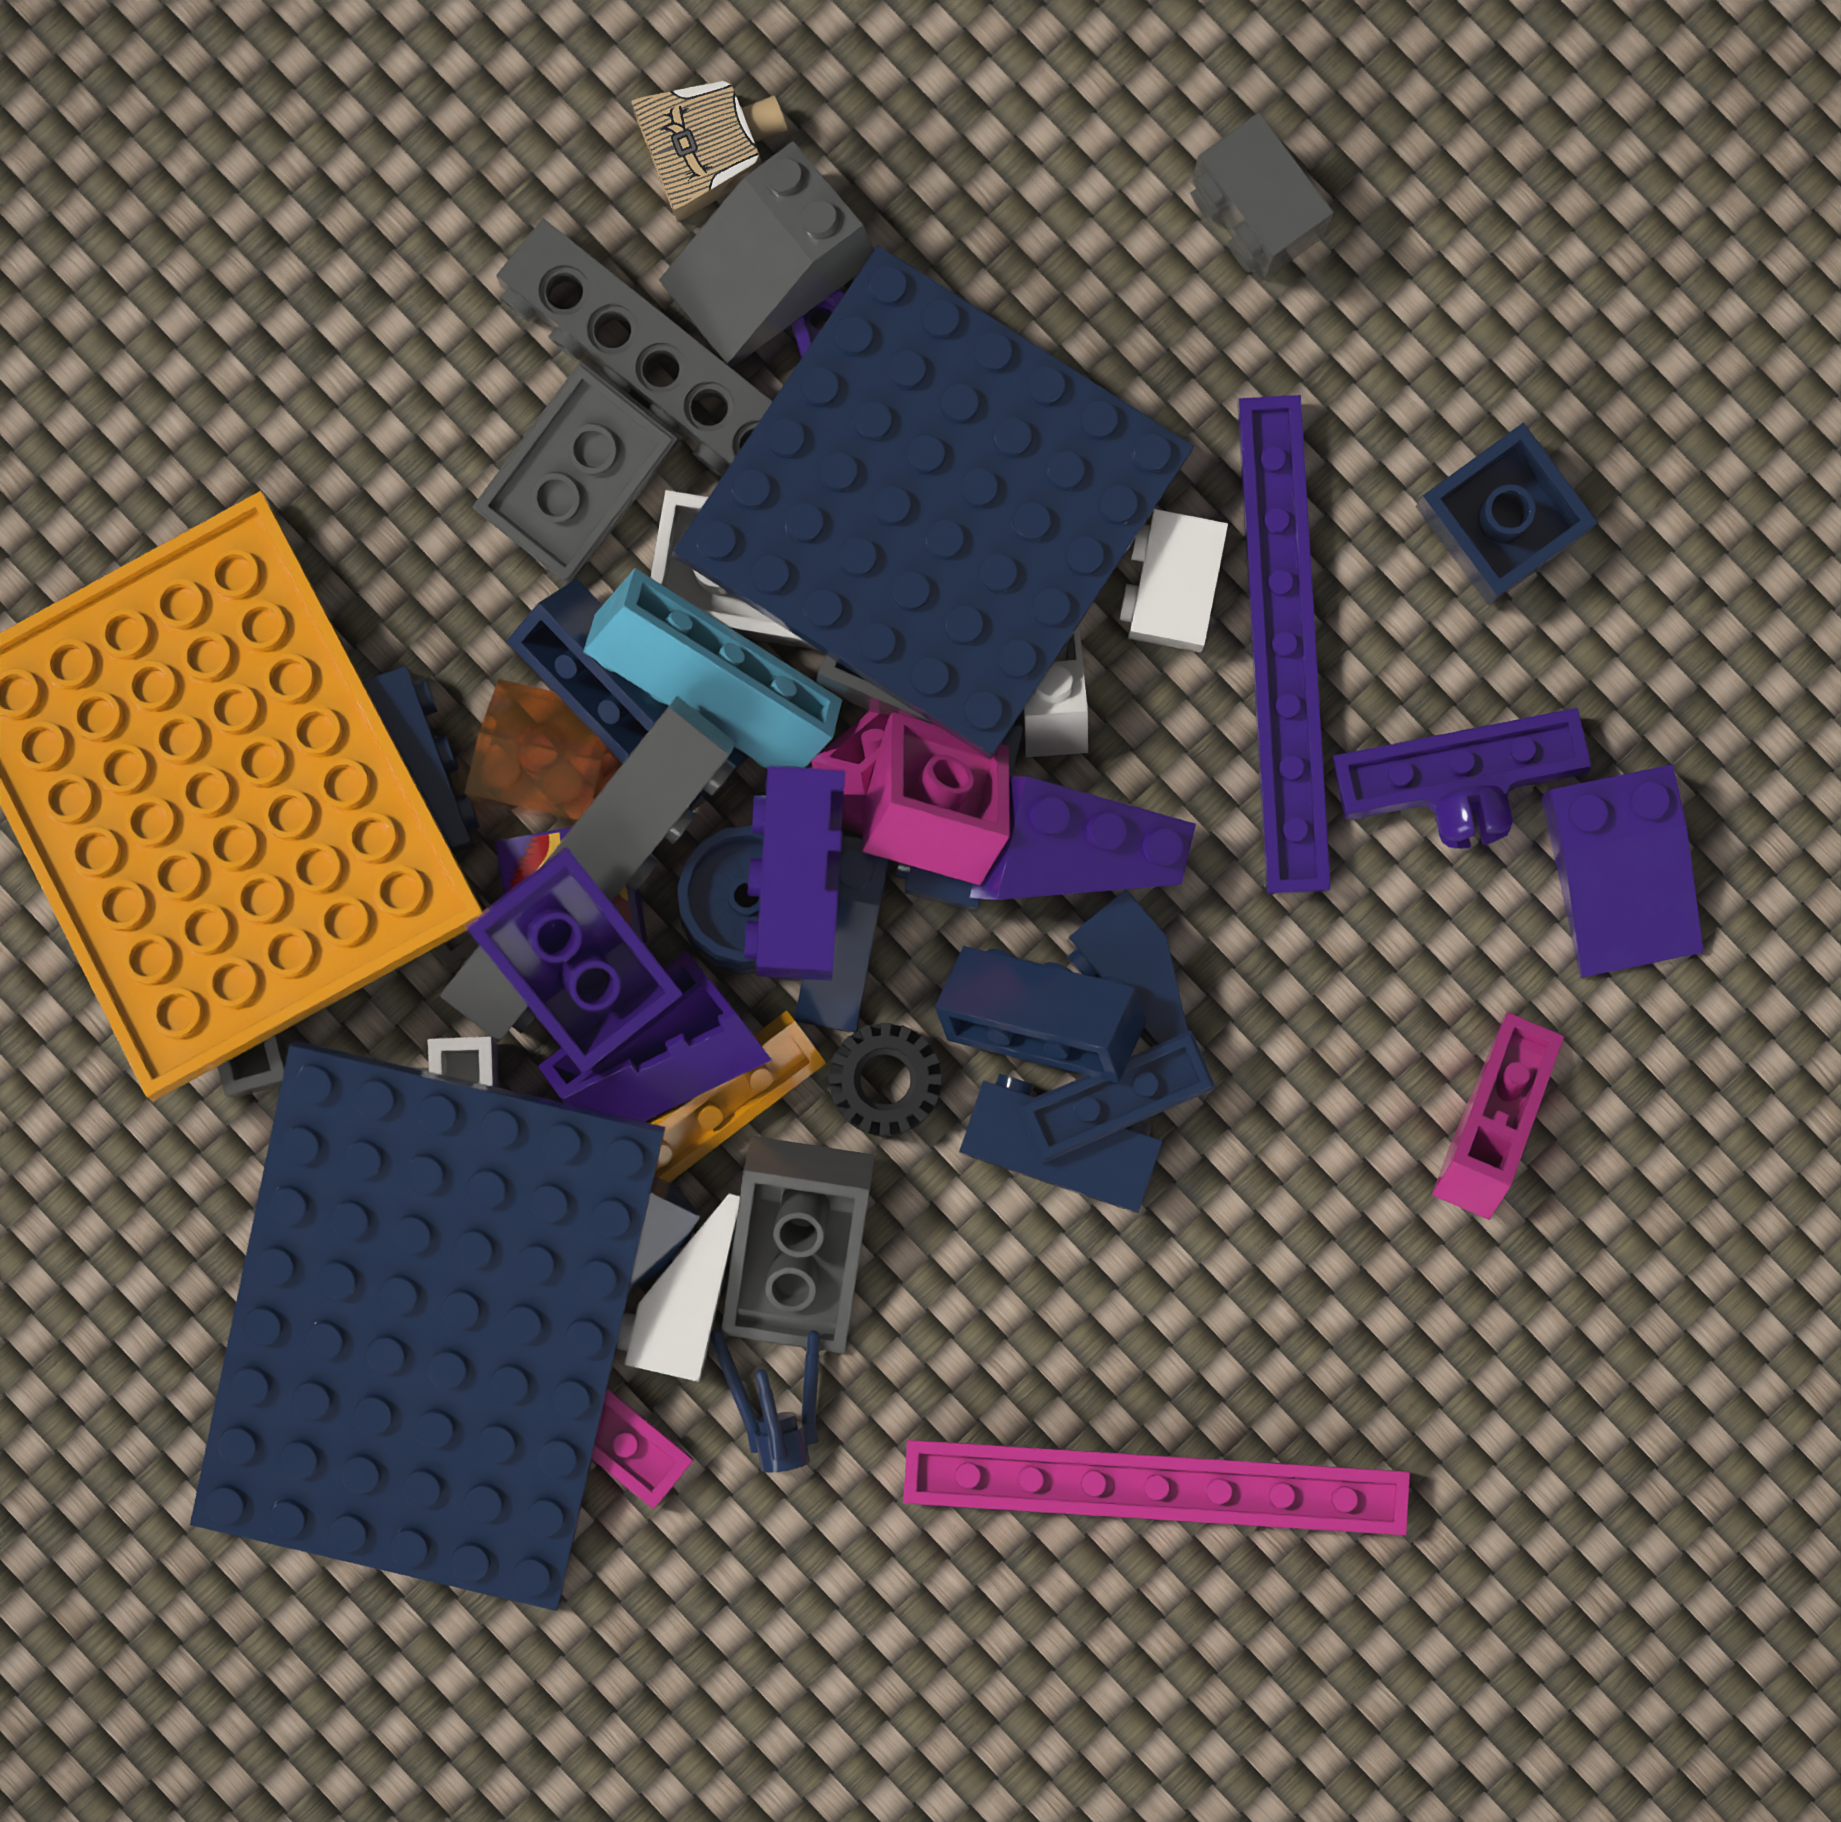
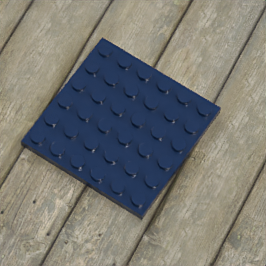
[673,245,1194,760]

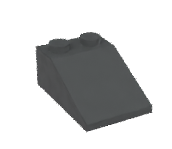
[659,141,875,369]
[721,1135,875,1354]

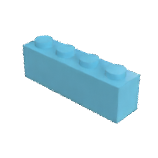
[583,568,842,769]

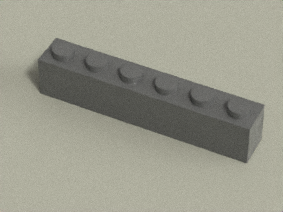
[439,696,736,1042]

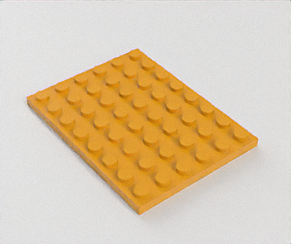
[0,491,484,1102]

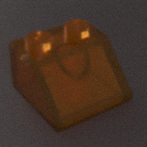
[465,679,610,824]

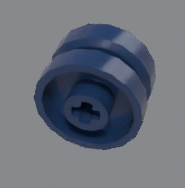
[677,825,764,975]

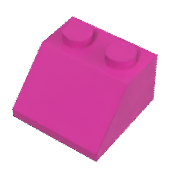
[862,712,1010,885]

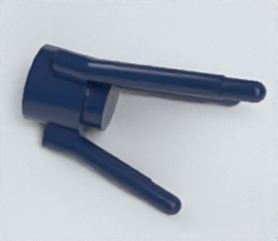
[710,1330,820,1473]

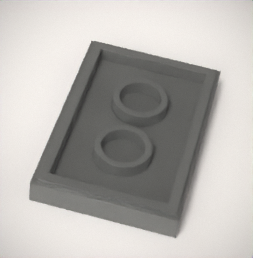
[472,360,682,584]

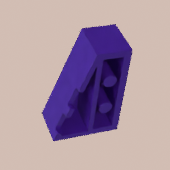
[969,776,1196,900]
[538,950,772,1122]

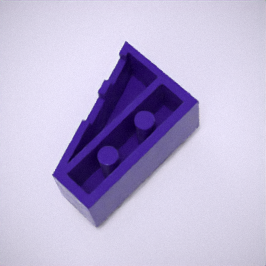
[744,766,845,981]

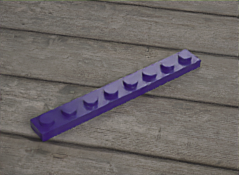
[1237,395,1331,895]

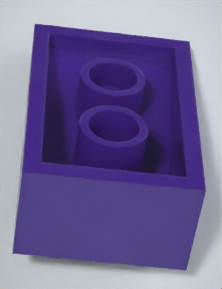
[1541,764,1704,978]
[465,847,683,1073]

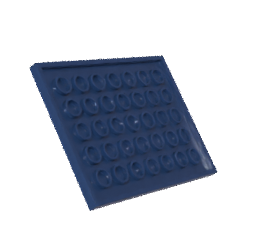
[190,1040,666,1611]

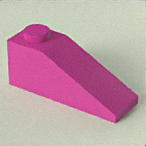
[1432,1012,1564,1220]

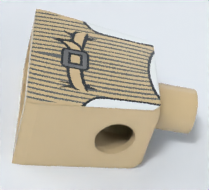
[631,81,788,222]

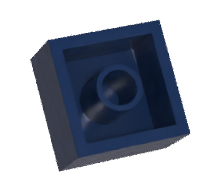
[1415,422,1598,605]

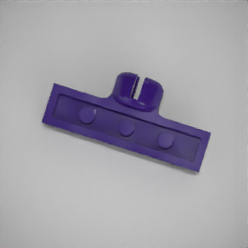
[1332,708,1591,849]

